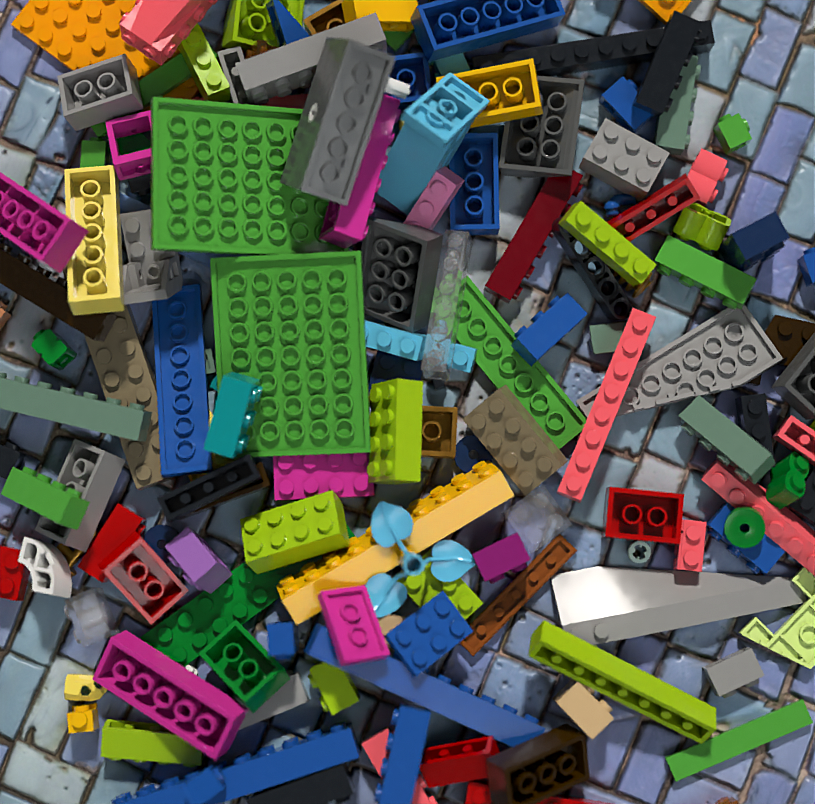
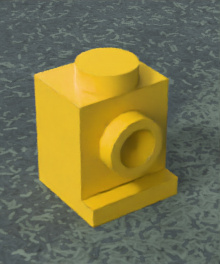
[67,703,99,734]

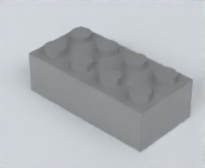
[35,439,126,552]

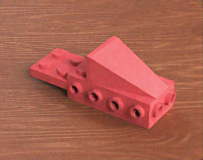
[119,0,218,66]

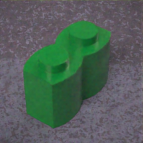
[766,451,809,509]

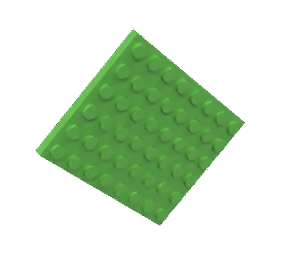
[151,97,349,256]
[210,251,371,458]

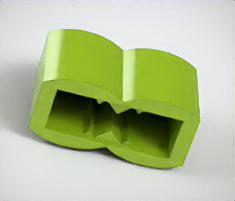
[673,202,731,251]

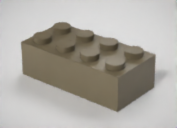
[463,385,568,496]

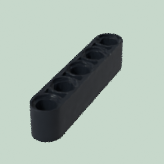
[552,216,632,320]

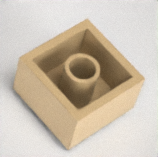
[552,679,614,740]

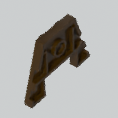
[746,315,815,386]

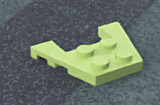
[739,566,815,669]

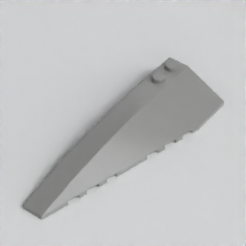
[550,566,806,645]

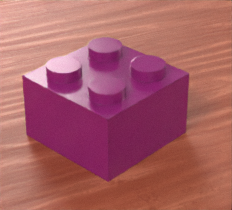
[472,532,531,584]

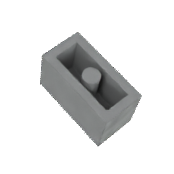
[702,647,765,698]

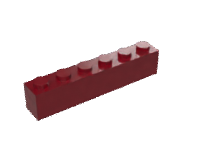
[484,170,583,304]

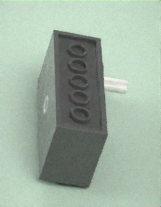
[280,37,410,206]

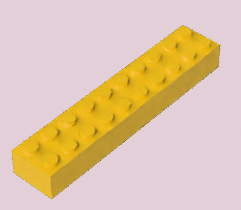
[276,460,514,625]

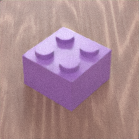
[165,527,233,594]

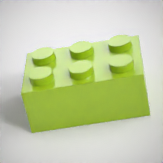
[397,548,483,620]

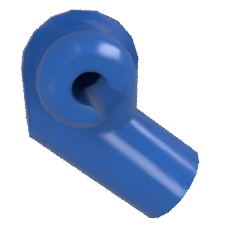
[604,194,636,217]

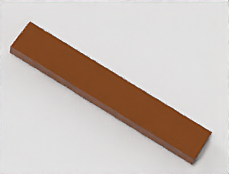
[459,533,577,656]

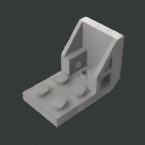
[120,209,183,305]

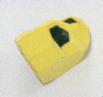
[64,674,108,701]

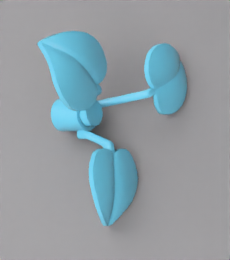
[365,501,476,618]

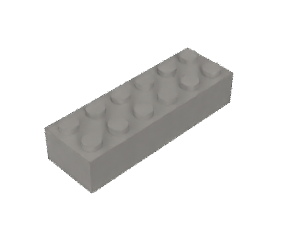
[235,12,387,105]

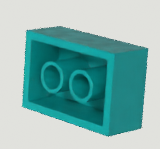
[203,372,263,458]

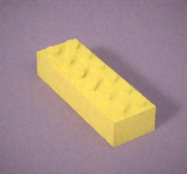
[64,165,125,315]

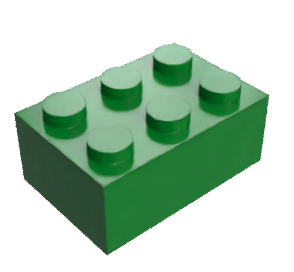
[198,620,290,713]

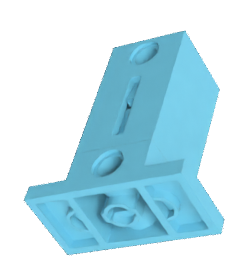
[377,72,490,215]

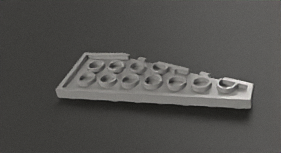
[576,304,783,419]

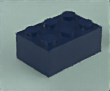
[718,211,790,272]

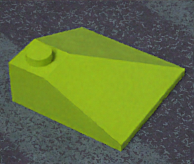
[222,0,304,54]

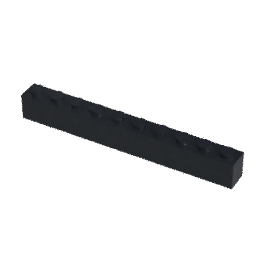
[471,20,715,77]

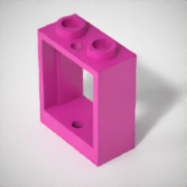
[105,110,151,181]

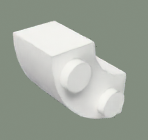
[18,537,72,598]

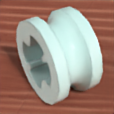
[627,541,651,563]

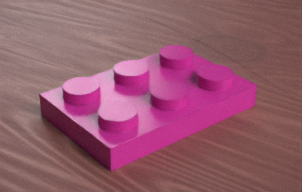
[317,585,390,666]

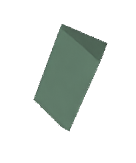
[589,320,628,354]

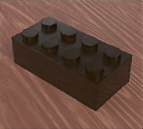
[486,723,590,804]

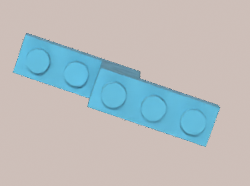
[365,320,478,373]

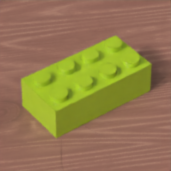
[367,378,423,485]
[240,490,350,574]

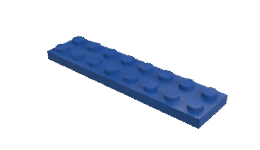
[152,284,213,478]

